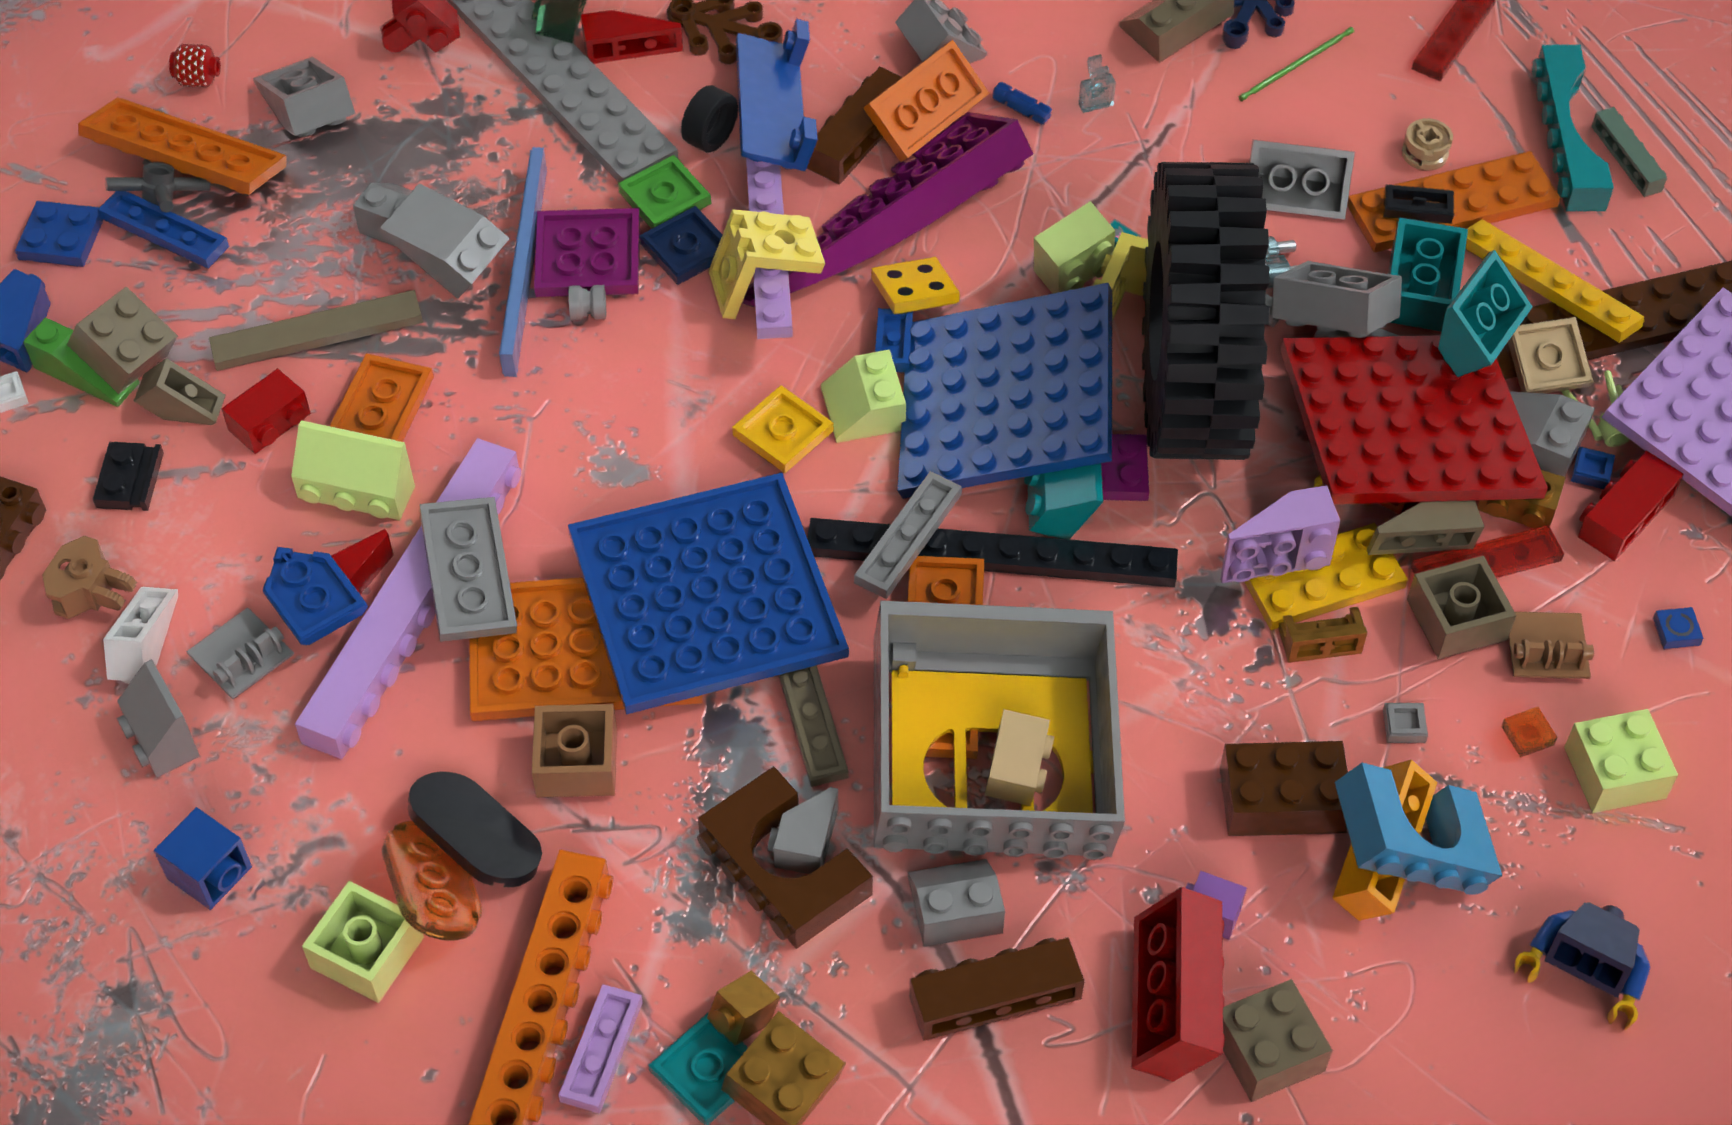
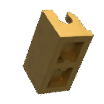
[1278,607,1368,663]

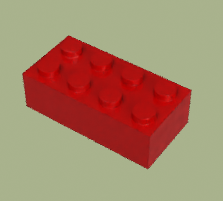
[1131,887,1225,1082]

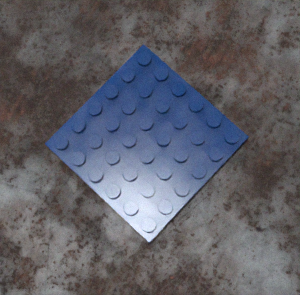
[897,283,1112,499]
[568,473,849,715]

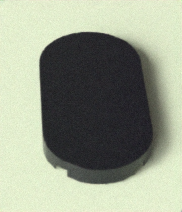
[408,772,542,887]

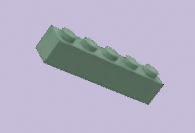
[1591,107,1667,197]

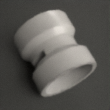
[569,285,606,320]

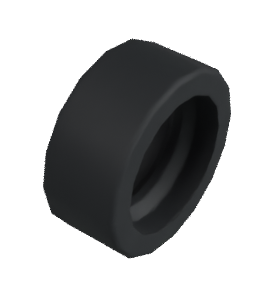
[681,85,738,153]

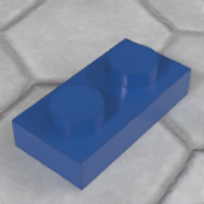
[875,308,913,372]

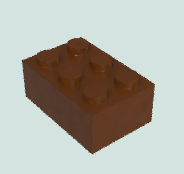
[1220,741,1348,836]

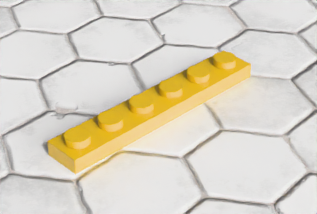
[1466,219,1644,343]

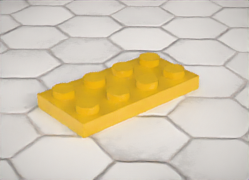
[1245,523,1408,630]

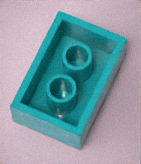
[1388,217,1468,332]

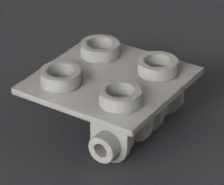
[187,608,294,699]

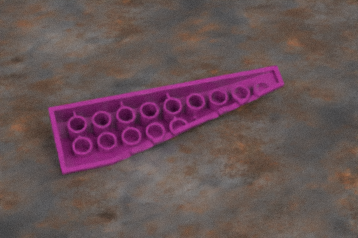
[742,112,1033,307]

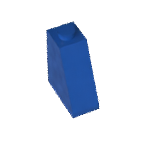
[0,269,51,372]

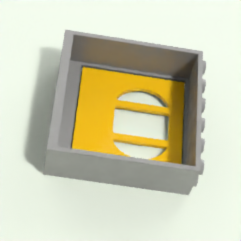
[874,601,1125,860]

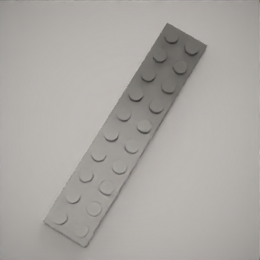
[447,0,678,182]

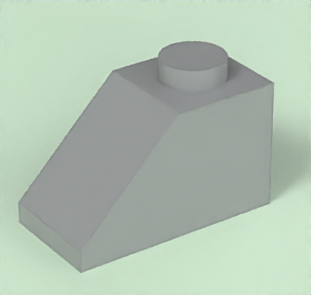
[768,787,839,874]

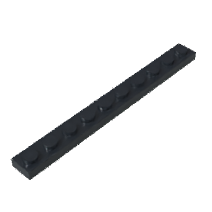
[807,518,1178,587]

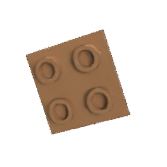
[1508,612,1594,679]

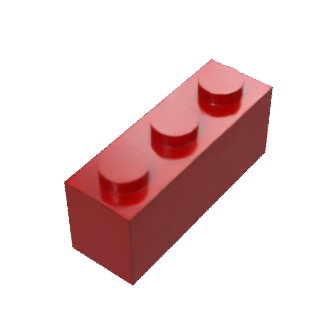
[1578,450,1684,561]

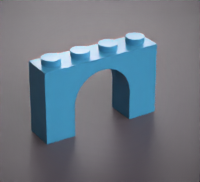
[1335,763,1503,895]

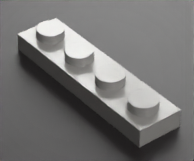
[854,471,962,599]

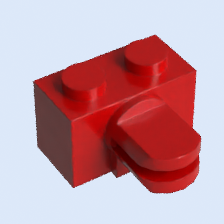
[381,0,460,53]

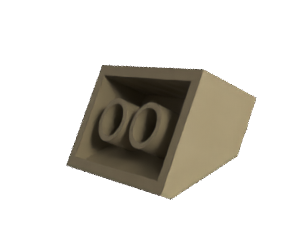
[1119,0,1234,63]

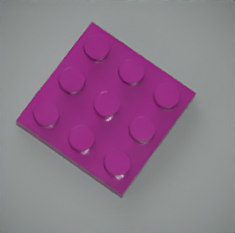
[534,208,640,297]

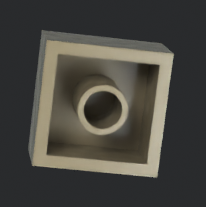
[67,287,178,394]
[1407,555,1516,659]
[1223,979,1333,1102]

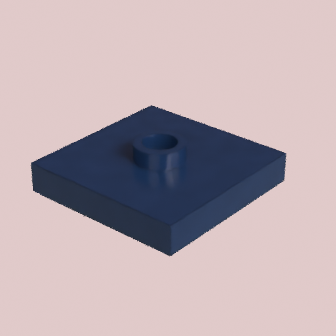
[639,206,722,285]

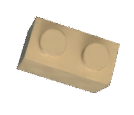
[984,709,1054,806]

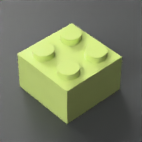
[1034,201,1115,294]
[1564,709,1678,813]
[302,881,424,1003]

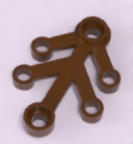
[667,0,783,64]

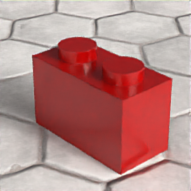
[221,368,311,454]

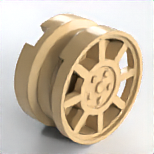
[1402,118,1453,171]

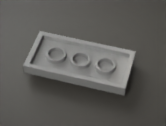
[419,497,517,642]

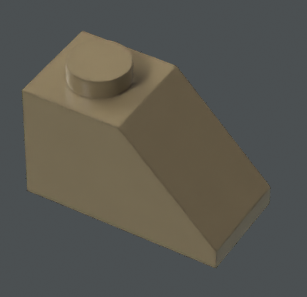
[134,358,226,425]

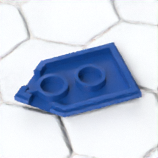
[263,547,368,645]

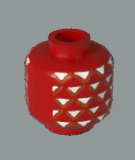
[169,44,221,87]

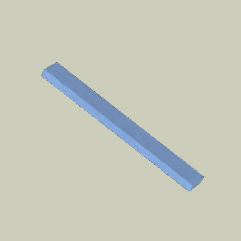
[499,147,547,377]

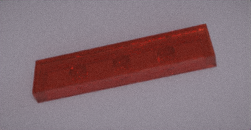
[1412,0,1496,82]
[1411,525,1564,578]

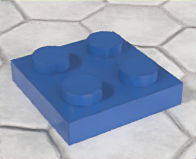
[15,201,103,267]

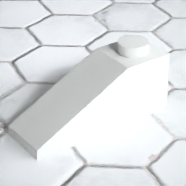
[103,587,178,684]

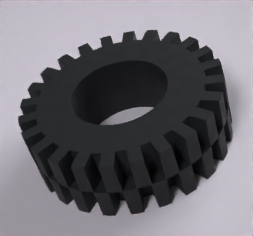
[1142,162,1269,460]

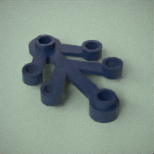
[1222,0,1295,49]

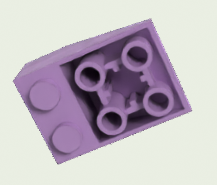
[1220,485,1340,583]

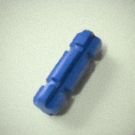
[993,82,1052,124]

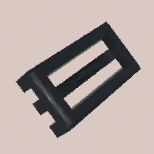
[1383,184,1454,224]

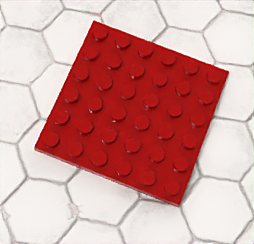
[1280,335,1548,504]

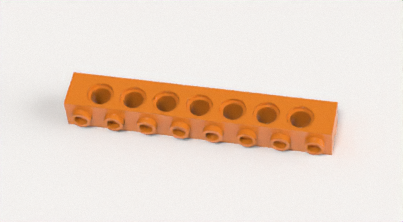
[469,849,613,1125]

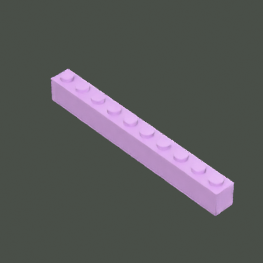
[295,438,521,759]

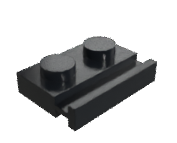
[93,442,164,511]

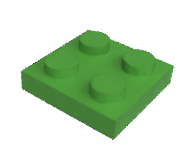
[618,155,711,229]

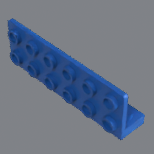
[736,19,818,171]

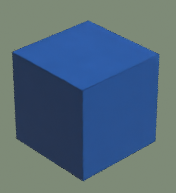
[154,807,252,910]

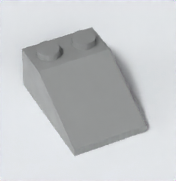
[253,57,356,137]
[378,183,510,299]
[1510,391,1595,477]

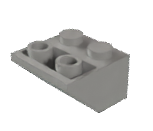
[895,0,988,63]

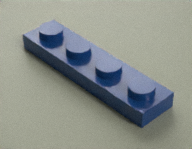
[98,191,229,269]

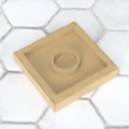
[1508,317,1594,393]

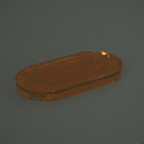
[381,821,482,941]

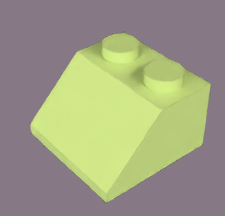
[821,349,906,443]

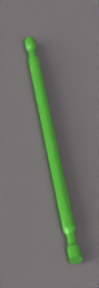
[1239,27,1354,101]

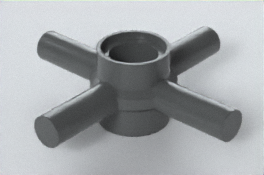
[105,159,210,213]

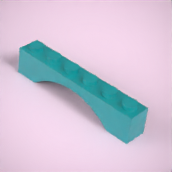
[1532,45,1614,211]

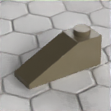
[1367,500,1484,555]

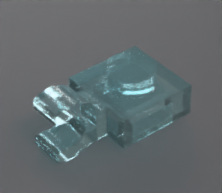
[1079,54,1116,113]

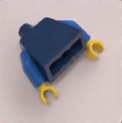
[1514,903,1650,1030]

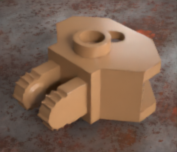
[42,536,137,619]

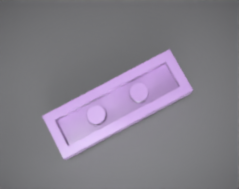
[558,984,643,1114]

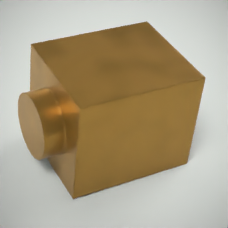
[707,970,780,1046]

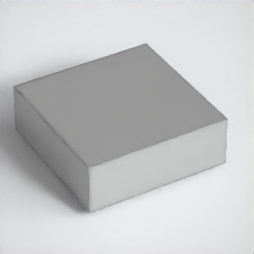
[1383,703,1428,743]

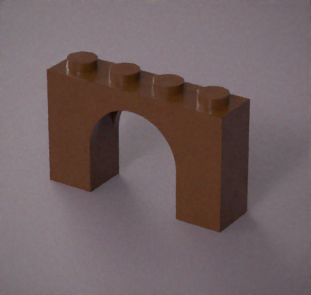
[697,766,873,949]

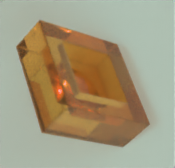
[1501,707,1558,757]

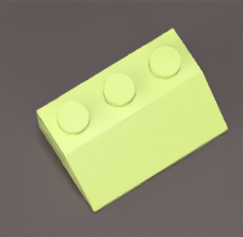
[291,420,415,520]

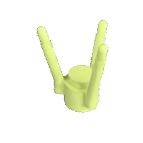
[1561,370,1630,447]

